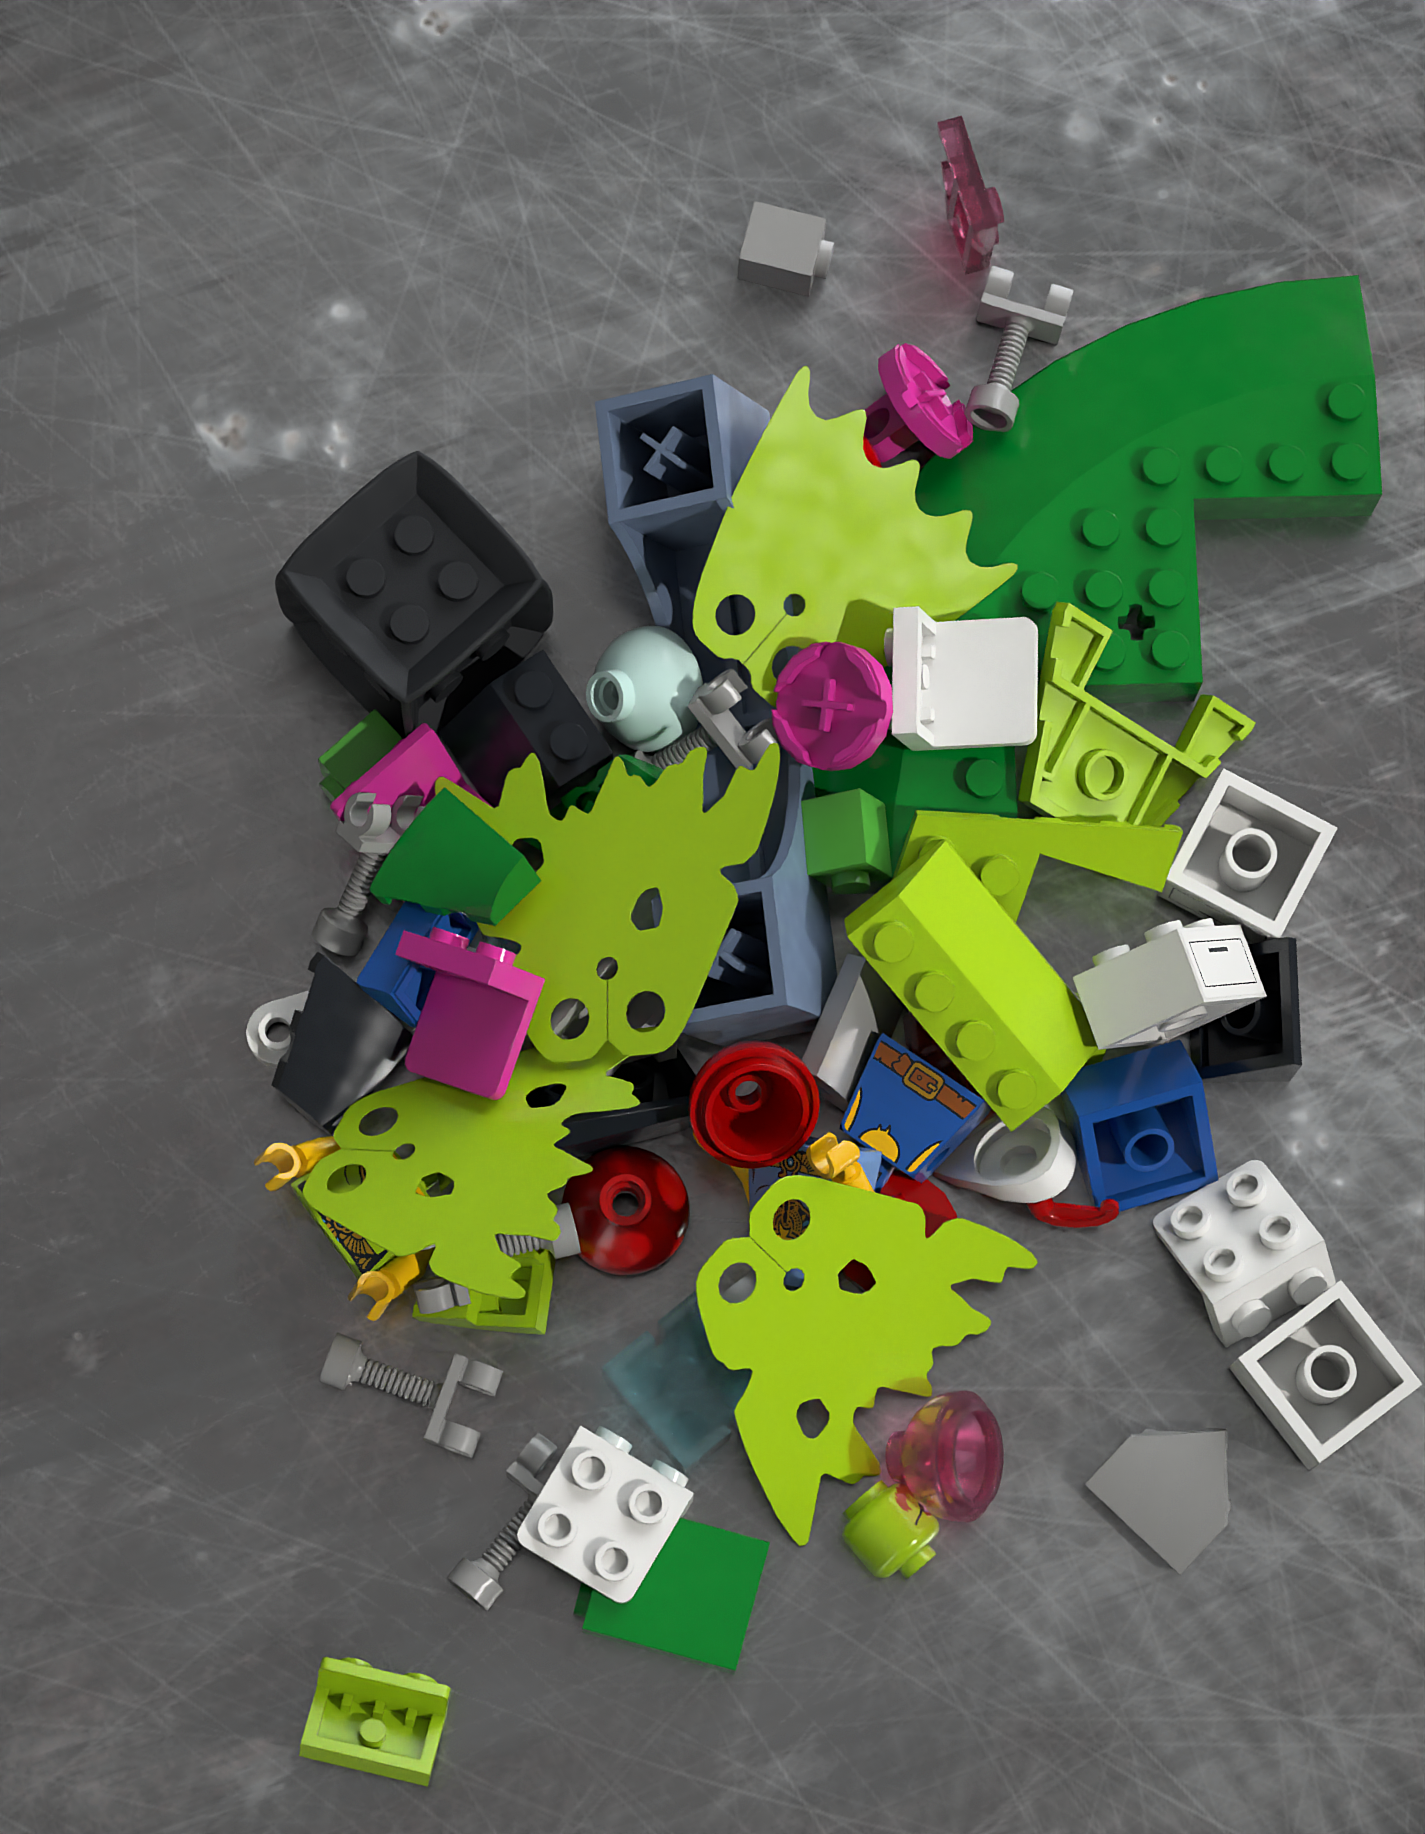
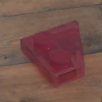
[937,116,1004,275]

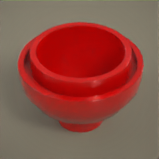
[688,1041,820,1169]
[561,1146,690,1275]

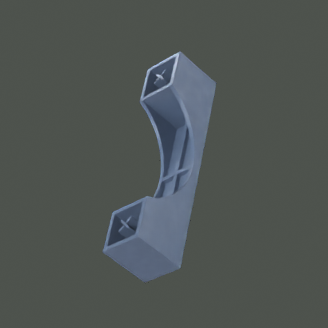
[595,374,837,1047]

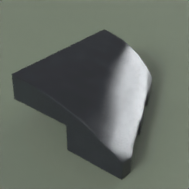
[271,952,413,1136]

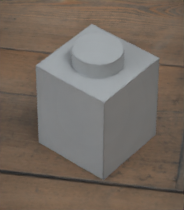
[737,201,834,297]

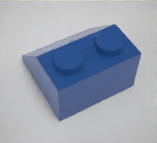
[1061,1039,1219,1212]

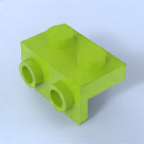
[299,1657,451,1787]

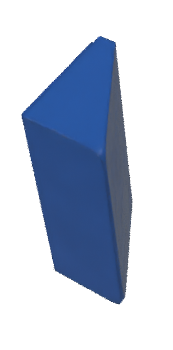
[356,901,479,1028]

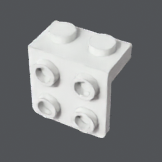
[884,606,1038,751]
[1153,1160,1336,1348]
[517,1426,694,1604]

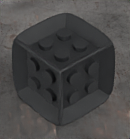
[275,451,554,738]

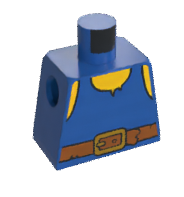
[839,1033,992,1193]

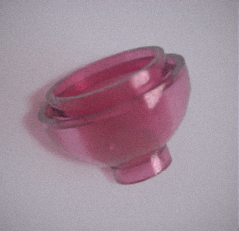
[885,1390,1004,1522]

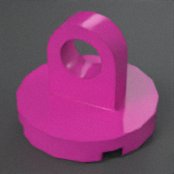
[864,343,973,463]
[771,642,893,771]

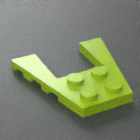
[892,810,1183,1066]

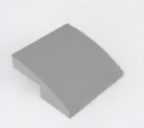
[802,953,905,1112]

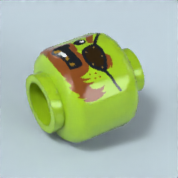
[842,1480,939,1579]

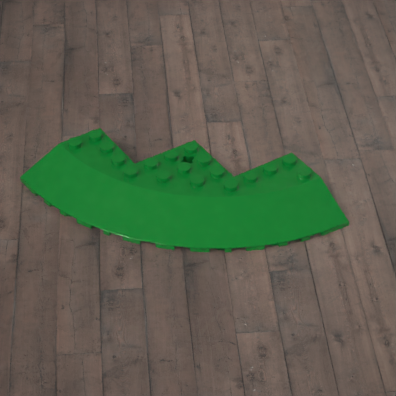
[812,275,1382,895]

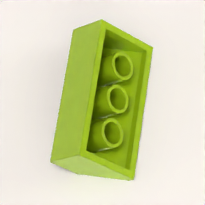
[844,838,1098,1132]

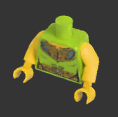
[254,1134,439,1321]

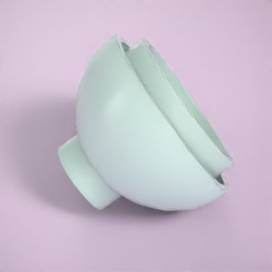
[586,625,703,753]

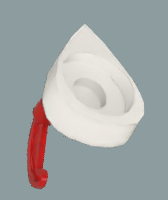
[932,1107,1119,1228]

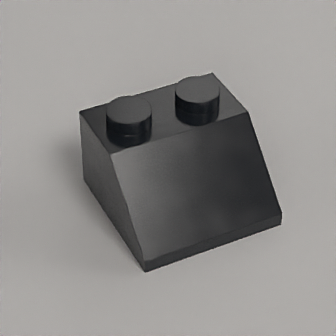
[438,650,613,811]

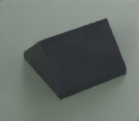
[1190,937,1302,1083]

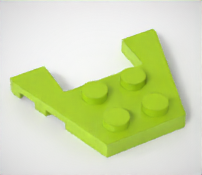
[1018,602,1256,827]

